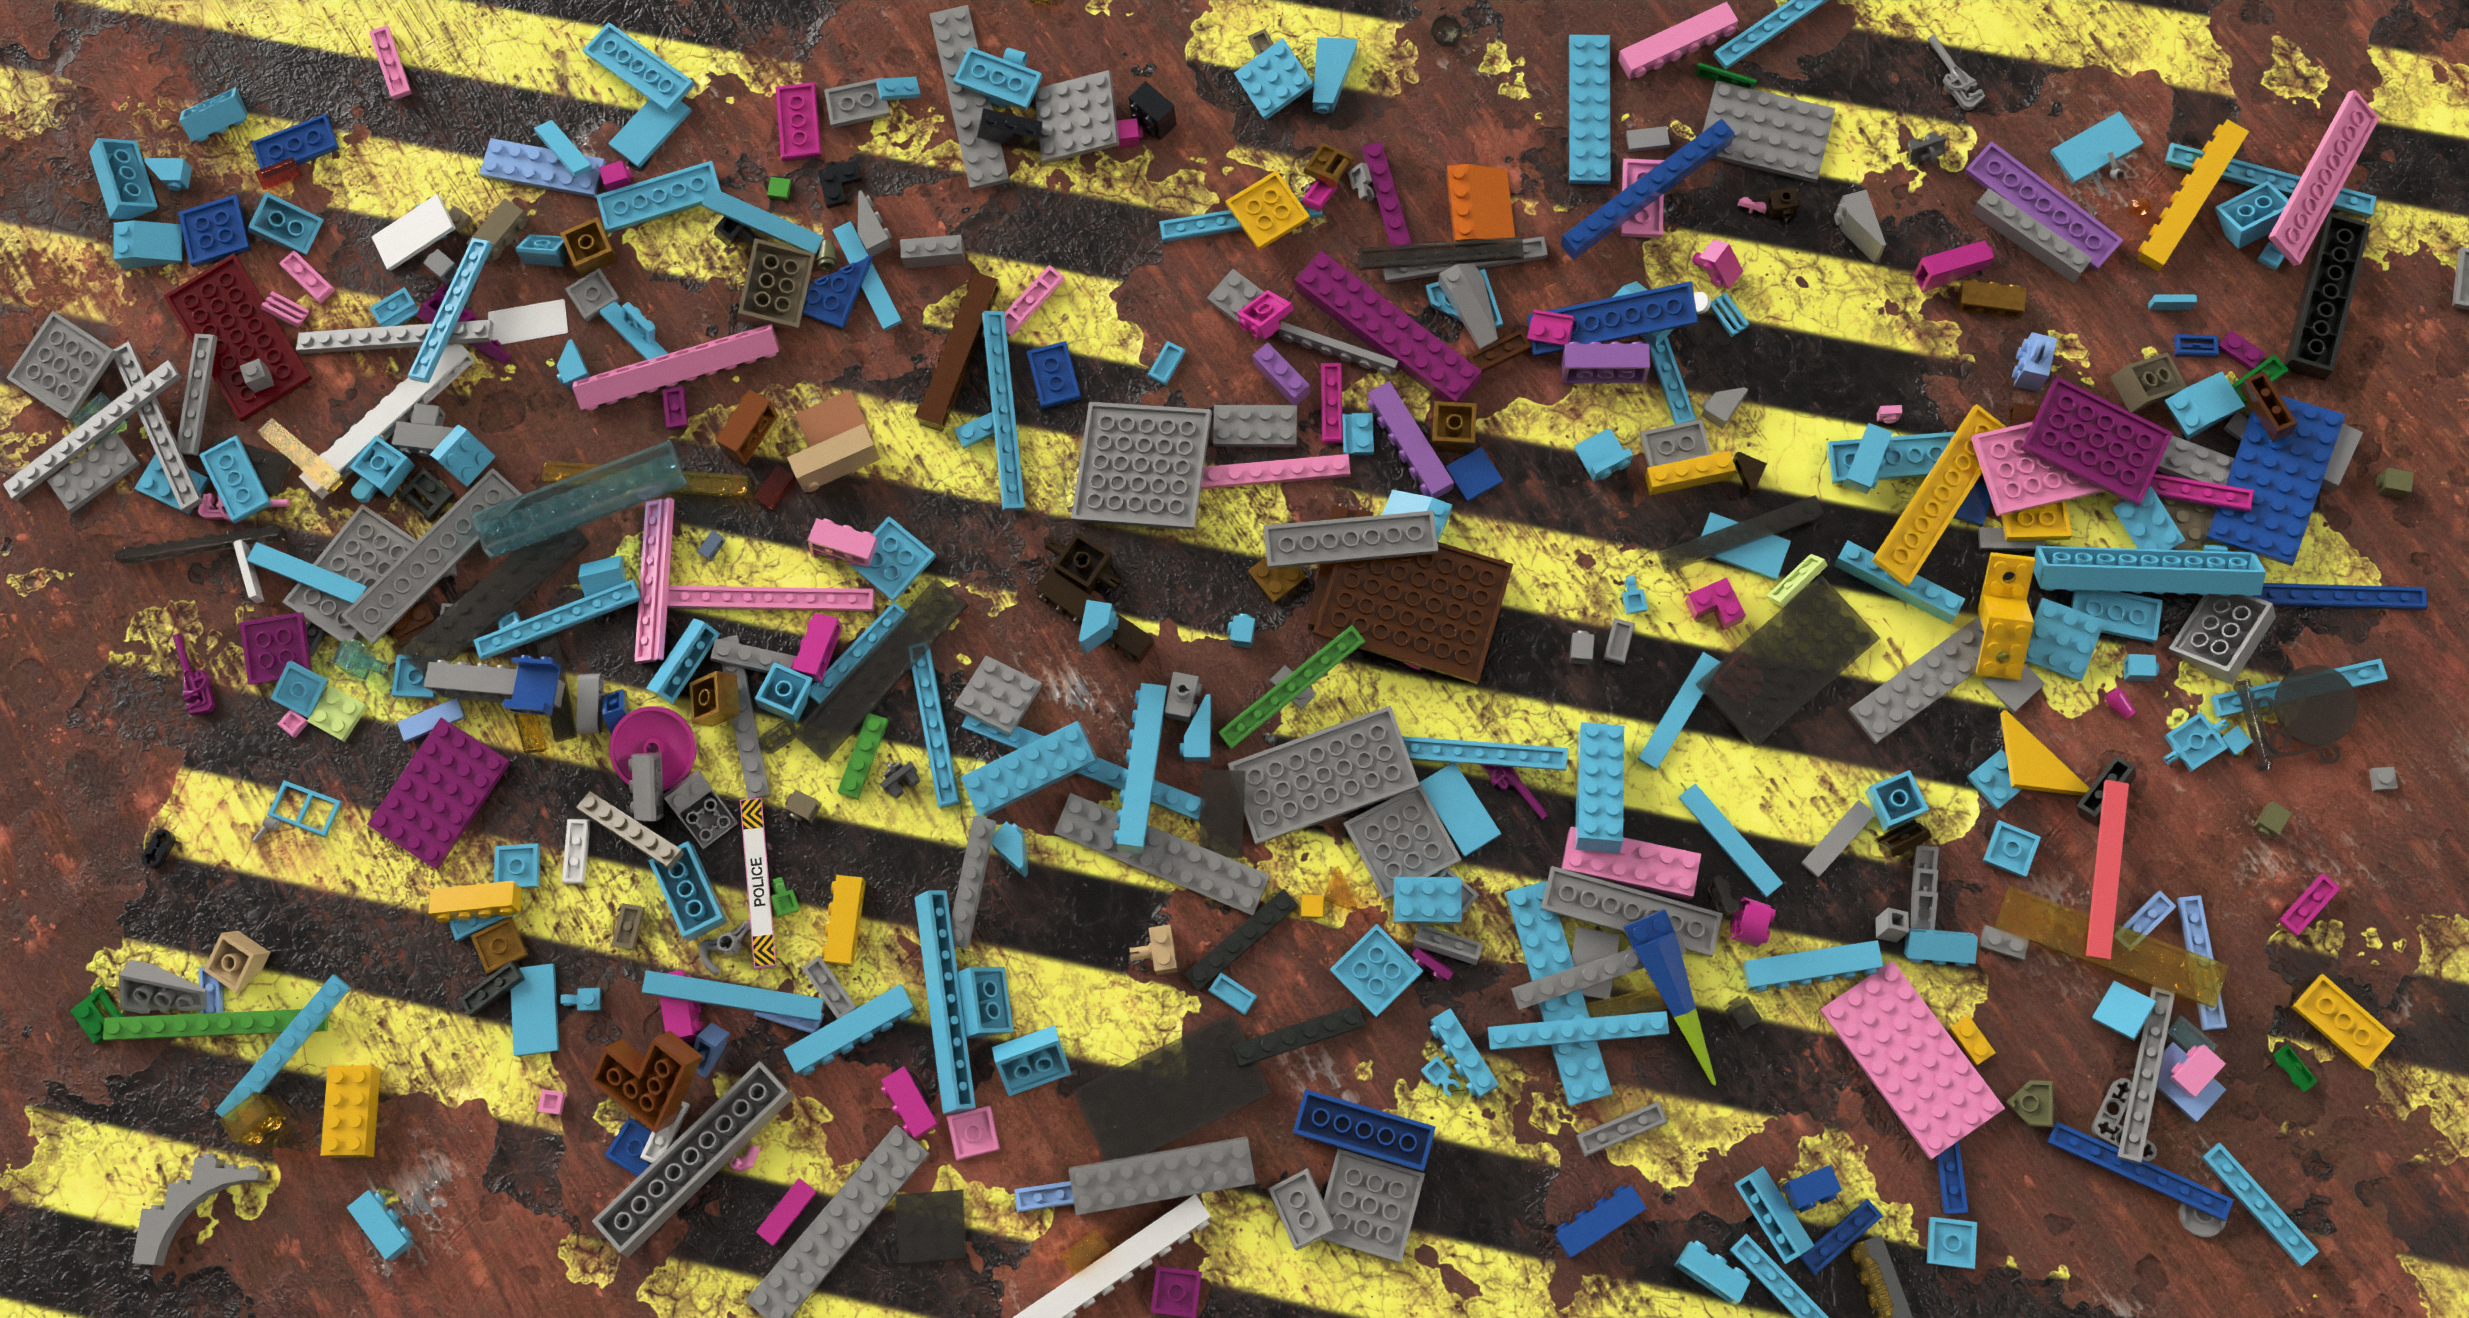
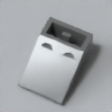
[663,769,738,849]

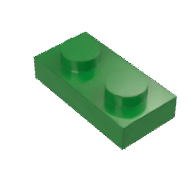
[2274,1044,2318,1092]

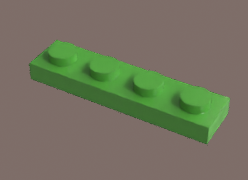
[837,713,889,800]

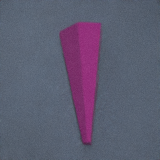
[416,284,512,364]

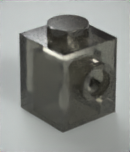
[1725,996,1762,1033]

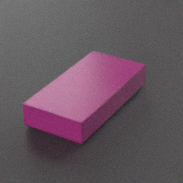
[1301,179,1338,212]

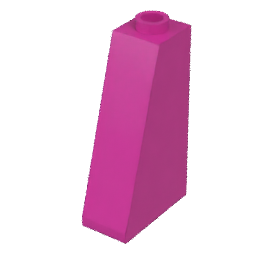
[1913,240,1994,293]

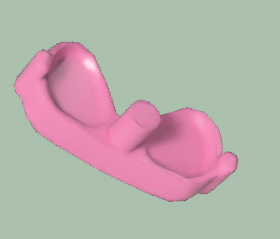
[1737,197,1767,214]

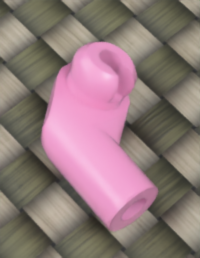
[730,1144,761,1172]

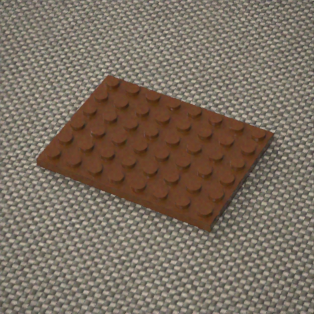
[1313,516,1513,684]

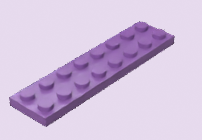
[1964,141,2123,271]

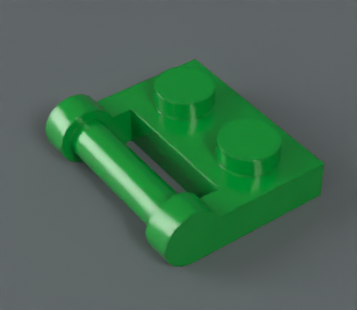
[70,986,126,1045]

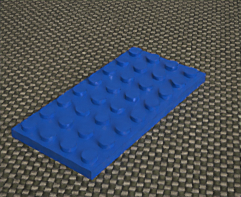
[2206,395,2345,566]

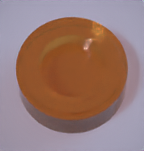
[2128,198,2151,216]

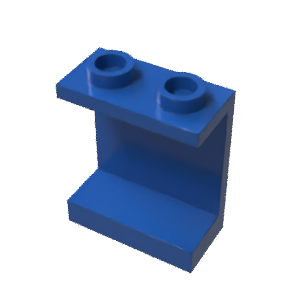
[502,655,561,716]

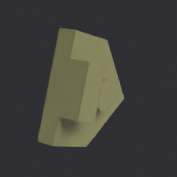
[2006,1080,2053,1128]

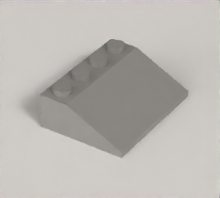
[2169,594,2276,685]

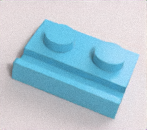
[369,287,419,327]
[1342,413,1374,455]

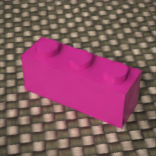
[792,613,843,683]
[881,1066,940,1140]

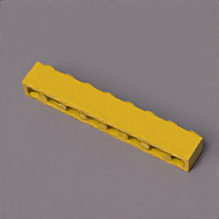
[2137,119,2249,272]

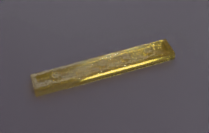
[257,418,346,494]

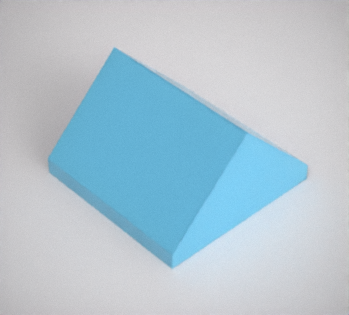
[516,234,567,267]
[578,555,627,597]

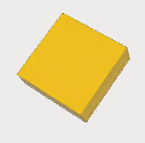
[1301,894,1324,918]

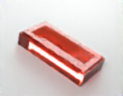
[255,157,302,190]
[754,464,796,510]

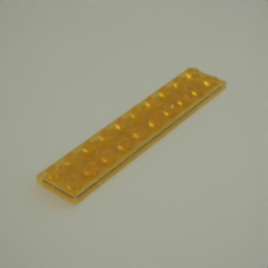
[1994,886,2229,1008]

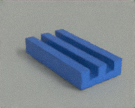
[2173,334,2219,358]

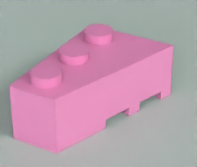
[808,518,878,567]

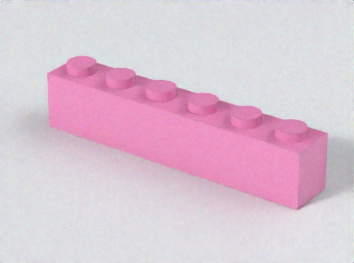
[1618,2,1738,80]

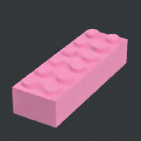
[1561,827,1701,901]

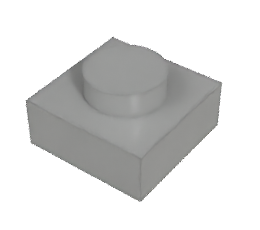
[2369,767,2398,791]

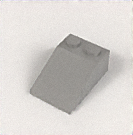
[1834,190,1886,263]

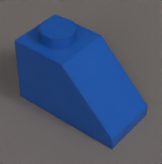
[602,689,630,735]

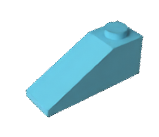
[1180,694,1211,762]

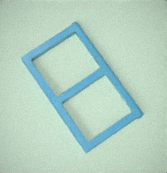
[267,780,342,837]

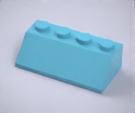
[89,138,158,219]

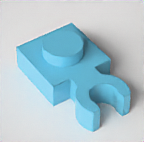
[1421,1056,1460,1097]

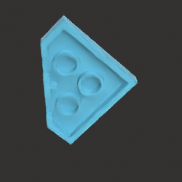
[1426,269,1503,329]

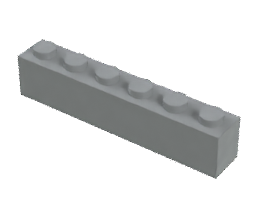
[1971,188,2092,283]

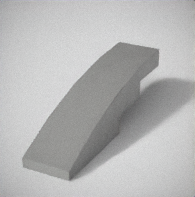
[1911,845,1939,930]

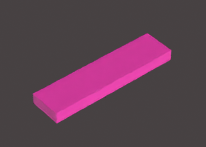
[1321,363,1343,443]

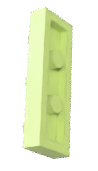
[1767,554,1828,607]

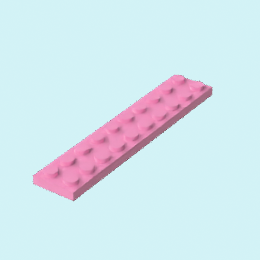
[2268,90,2380,266]

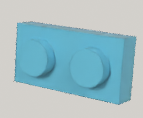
[876,77,921,100]
[954,412,995,449]

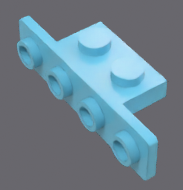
[600,302,667,360]

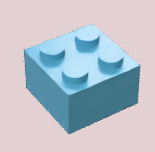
[430,424,496,487]
[1865,770,1929,832]

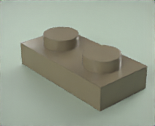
[611,903,645,951]

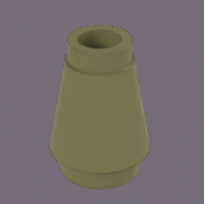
[817,240,837,271]

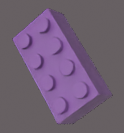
[1562,342,1650,383]

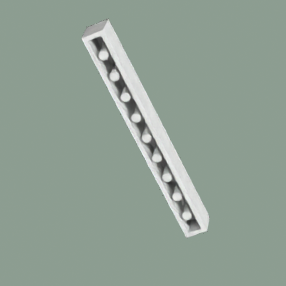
[299,344,476,499]
[1013,1194,1212,1318]

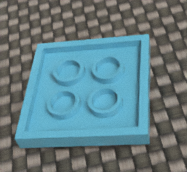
[1234,38,1315,121]
[848,516,936,602]
[2025,598,2105,681]
[1330,924,1423,1018]

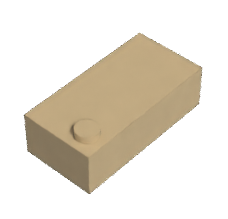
[787,424,880,493]

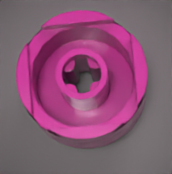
[1730,897,1776,947]

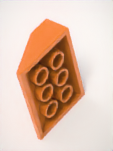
[1446,164,1516,250]

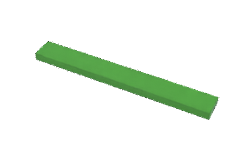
[1218,625,1366,749]

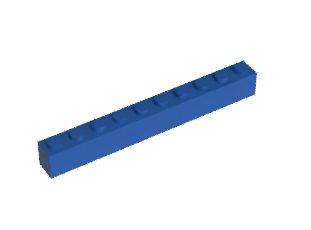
[1561,118,1735,260]

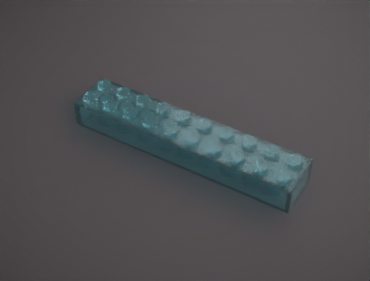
[471,440,689,559]

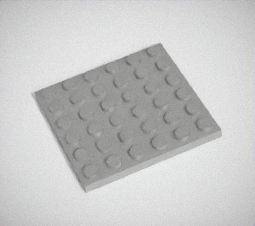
[1071,402,1212,530]

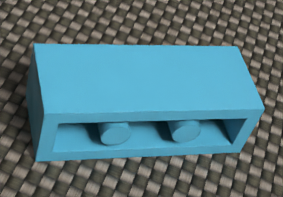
[1843,423,1894,494]
[1904,928,1978,967]
[347,1190,414,1261]

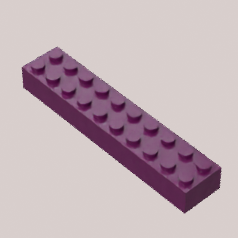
[1295,251,1482,403]

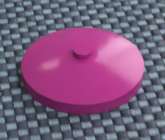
[609,706,697,791]

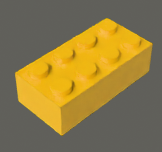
[320,1065,381,1158]

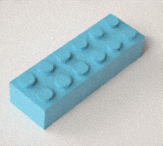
[961,721,1099,818]
[1575,722,1624,853]

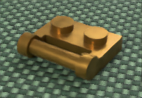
[1304,142,1354,188]

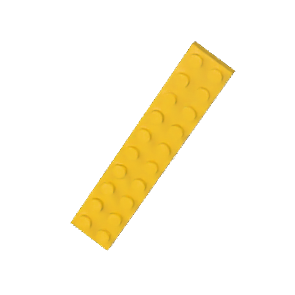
[1872,404,2007,587]

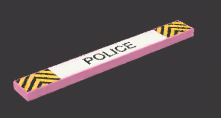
[740,798,777,969]

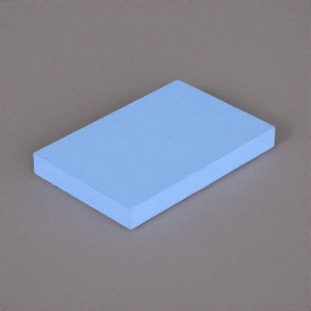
[2156,1042,2226,1123]

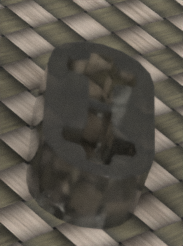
[759,721,798,753]

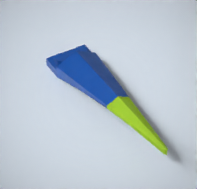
[1623,909,1716,1086]

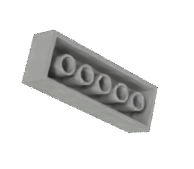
[424,660,565,708]

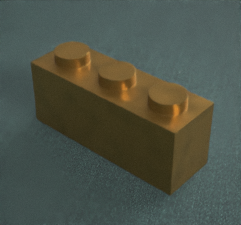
[1957,279,2026,319]

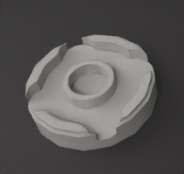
[2178,1203,2227,1238]

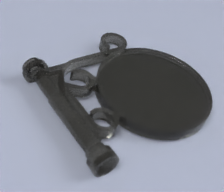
[2232,665,2358,772]

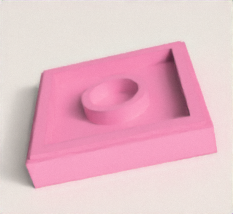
[947,1106,1000,1161]

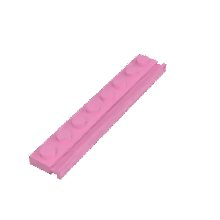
[634,497,674,664]

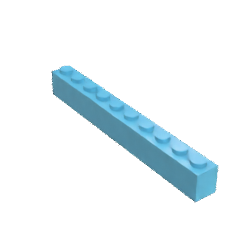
[915,890,976,1114]

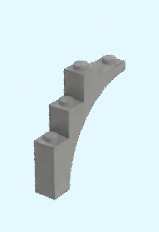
[132,1154,267,1266]

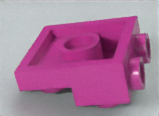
[1237,290,1294,339]

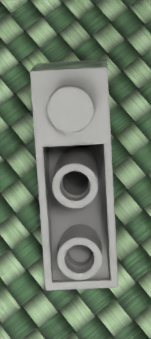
[858,190,892,257]

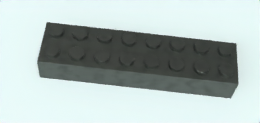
[2284,212,2370,381]

